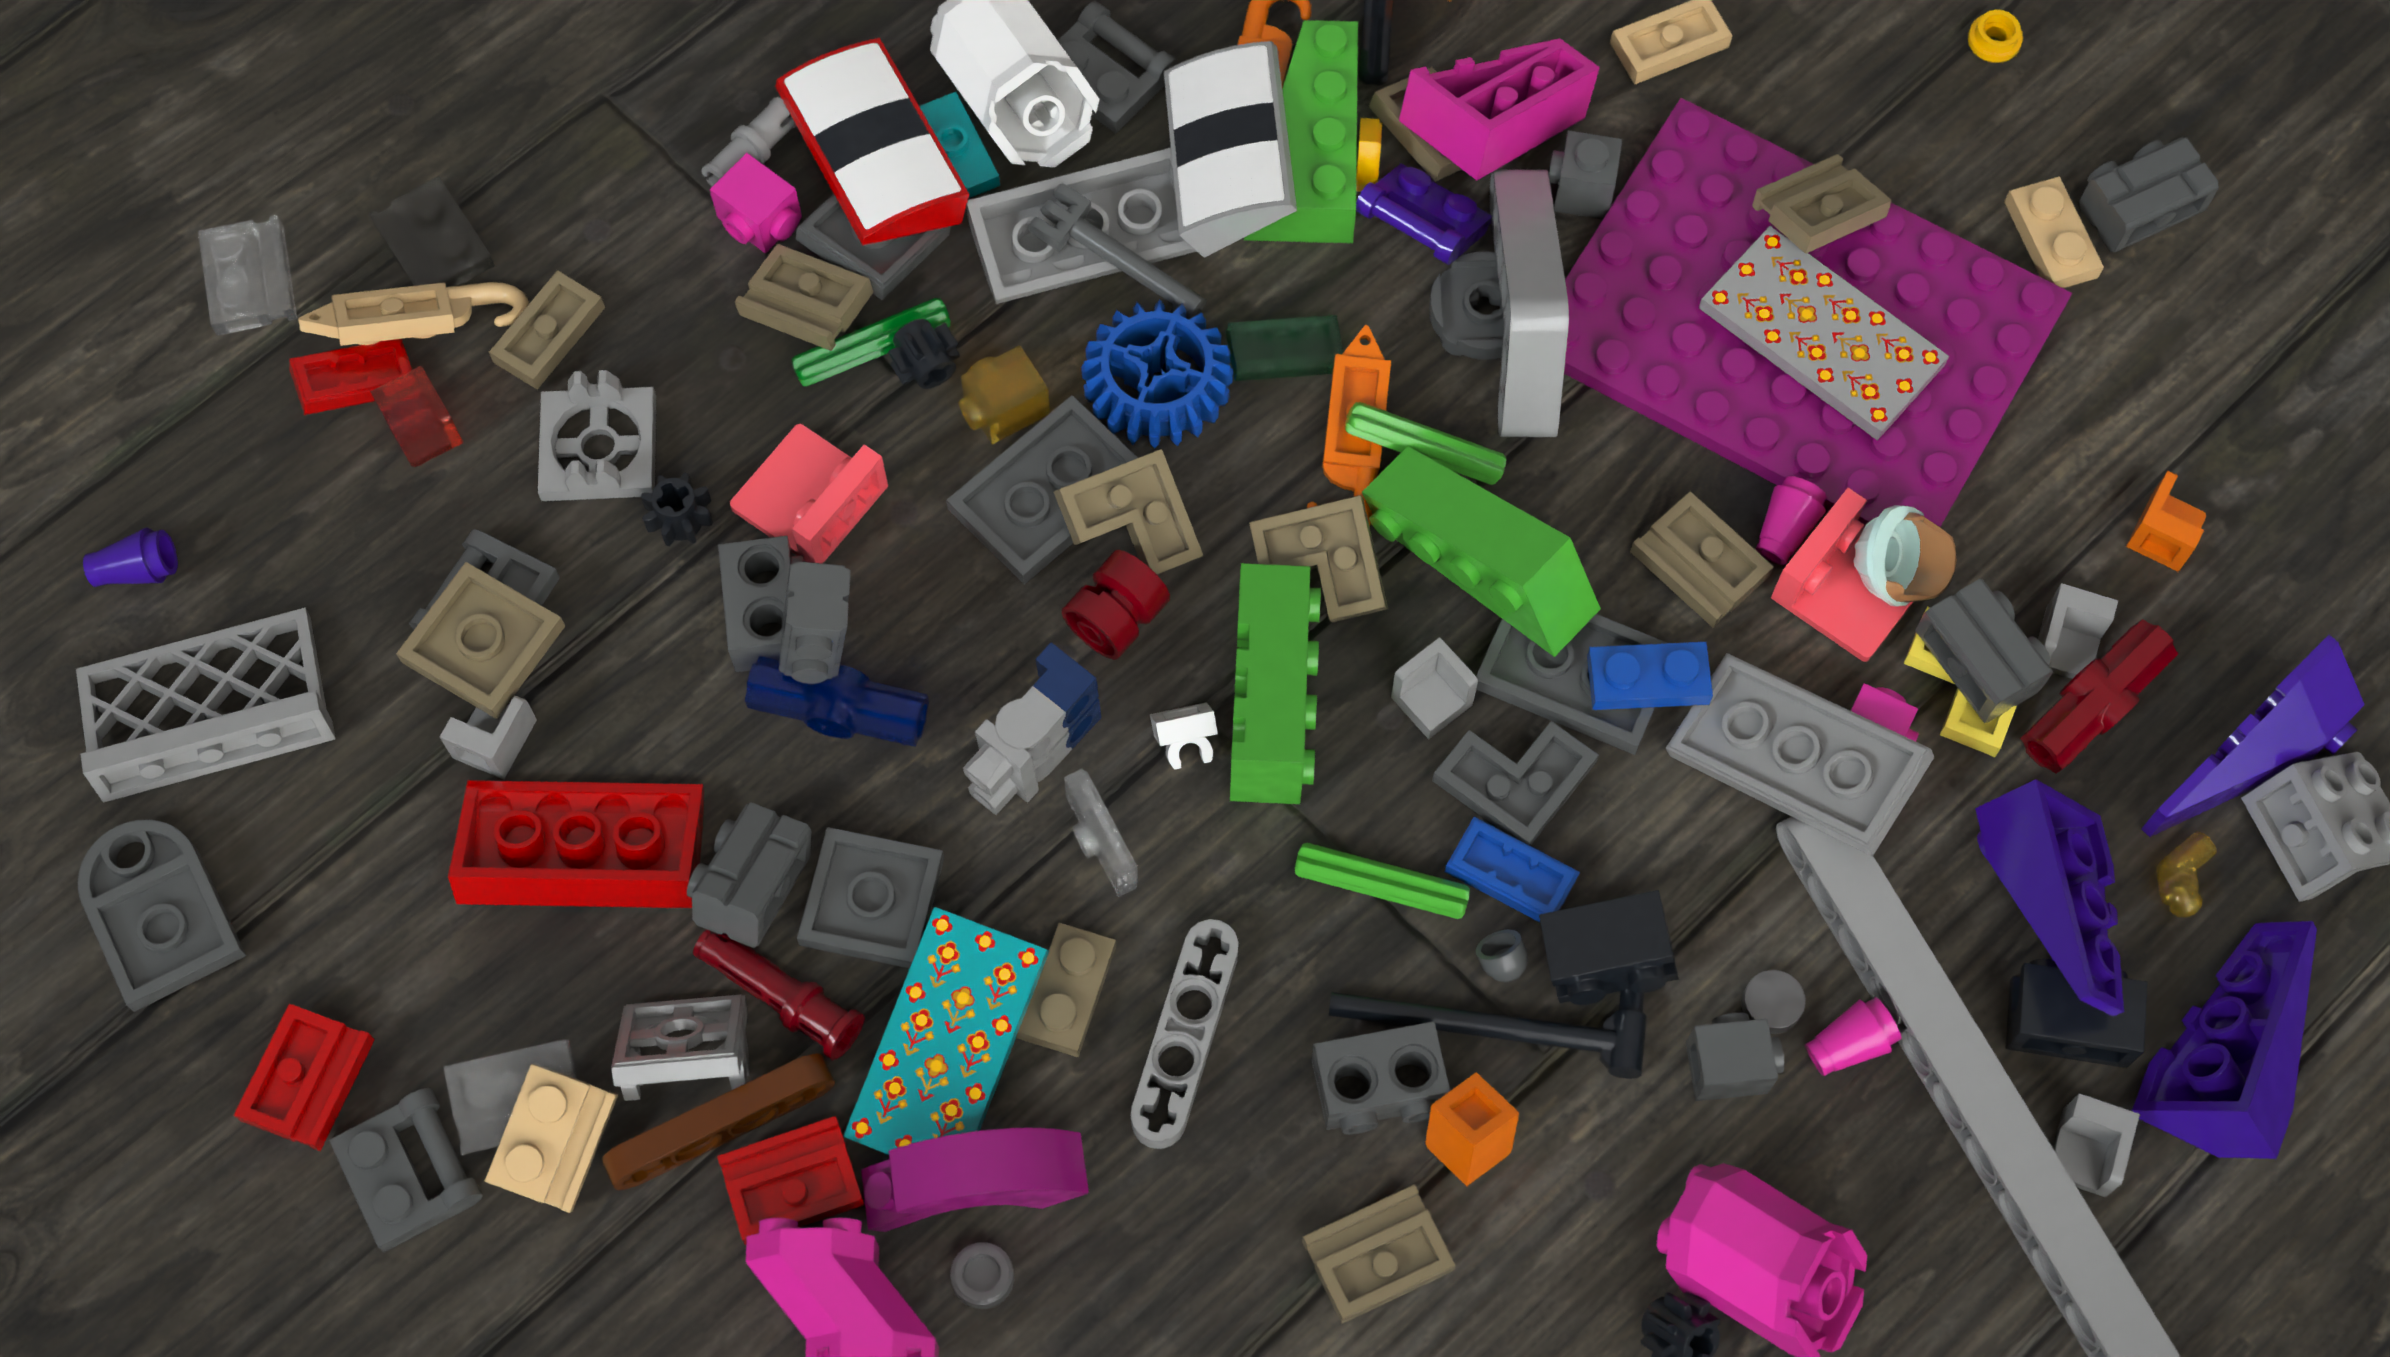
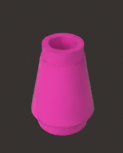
[1755,476,1827,565]
[1805,997,1902,1076]

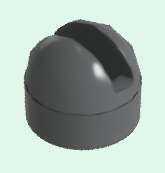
[1476,929,1529,983]

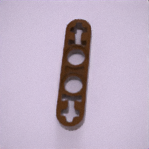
[602,1054,835,1190]

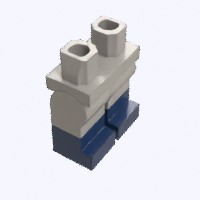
[963,642,1102,815]

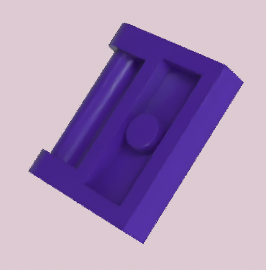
[1356,163,1492,265]

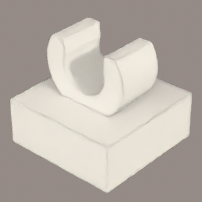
[1150,702,1218,769]

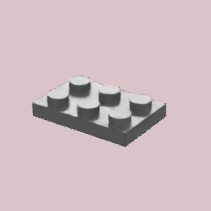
[946,395,1138,585]
[1476,614,1667,755]

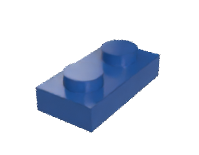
[1587,642,1713,710]

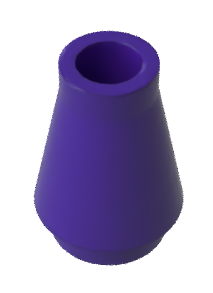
[83,527,178,587]

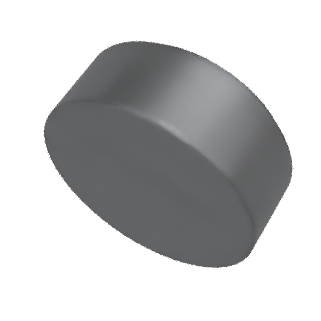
[1741,970,1805,1034]
[950,1242,1014,1309]

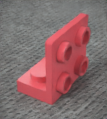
[730,424,888,564]
[1771,488,1914,662]

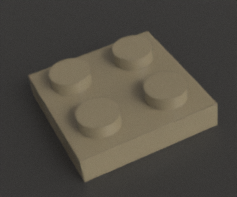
[396,562,565,719]

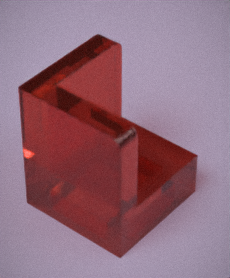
[370,366,463,467]

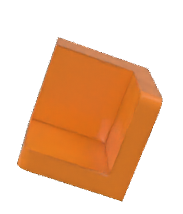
[2126,470,2206,572]
[1425,1072,1519,1186]

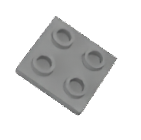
[2241,752,2390,902]

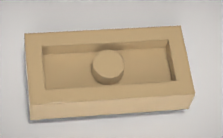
[1610,0,1732,85]
[2004,176,2104,288]

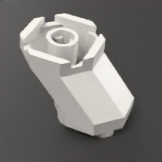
[930,0,1099,168]

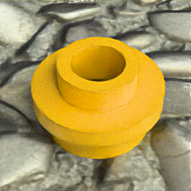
[1968,10,2023,63]

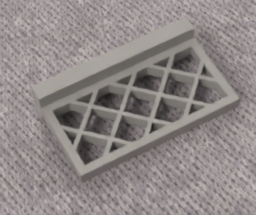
[76,607,336,803]

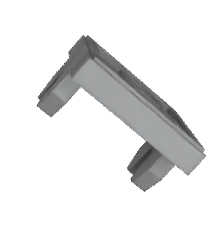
[538,370,656,501]
[611,994,750,1101]

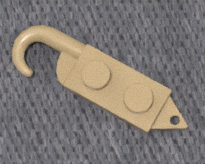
[299,282,529,346]

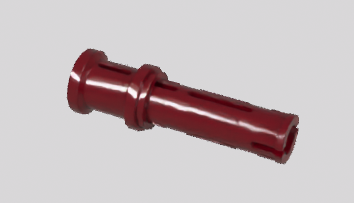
[693,929,865,1061]

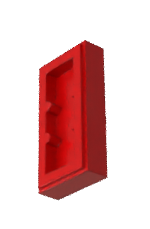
[289,339,417,415]

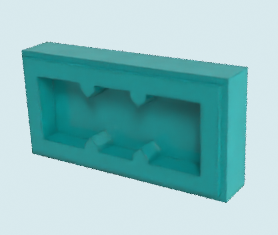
[919,92,1000,198]

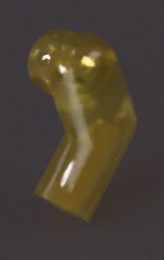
[2156,831,2217,918]

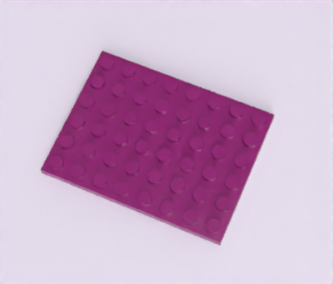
[1564,98,2072,527]

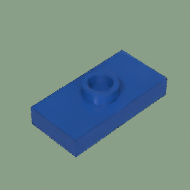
[1445,817,1580,922]

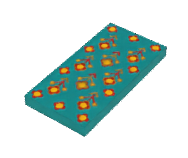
[843,907,1050,1155]

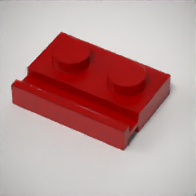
[234,1003,375,1152]
[717,1116,865,1246]

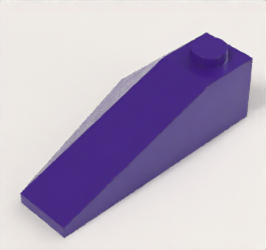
[2141,635,2365,837]
[1975,779,2124,1016]
[2132,921,2317,1159]

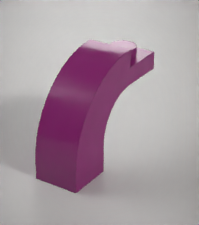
[861,1128,1089,1232]

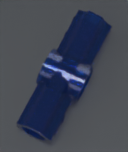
[745,656,929,747]

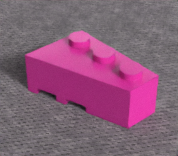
[1399,38,1600,181]

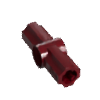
[2020,619,2178,774]

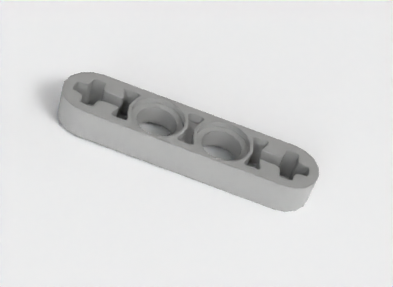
[1131,919,1239,1149]

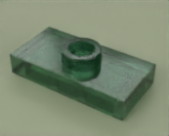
[1226,315,1344,381]

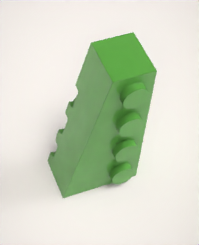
[1244,20,1358,243]
[1362,446,1601,657]
[1230,563,1321,804]

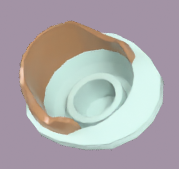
[1854,505,1957,606]

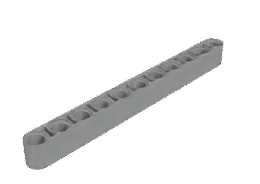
[1776,817,2180,1357]

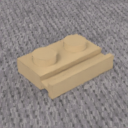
[485,1063,619,1213]

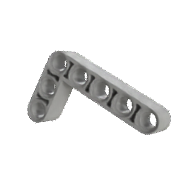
[1490,169,1569,437]

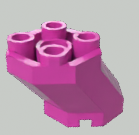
[1657,1163,1867,1357]
[746,1218,939,1357]

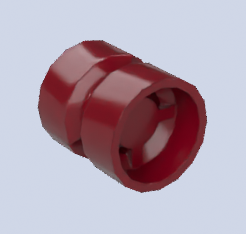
[1061,550,1170,660]

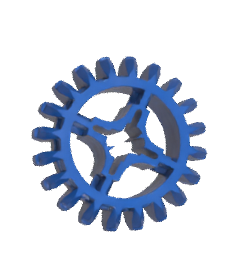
[1081,299,1233,449]

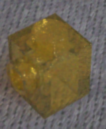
[958,345,1050,445]

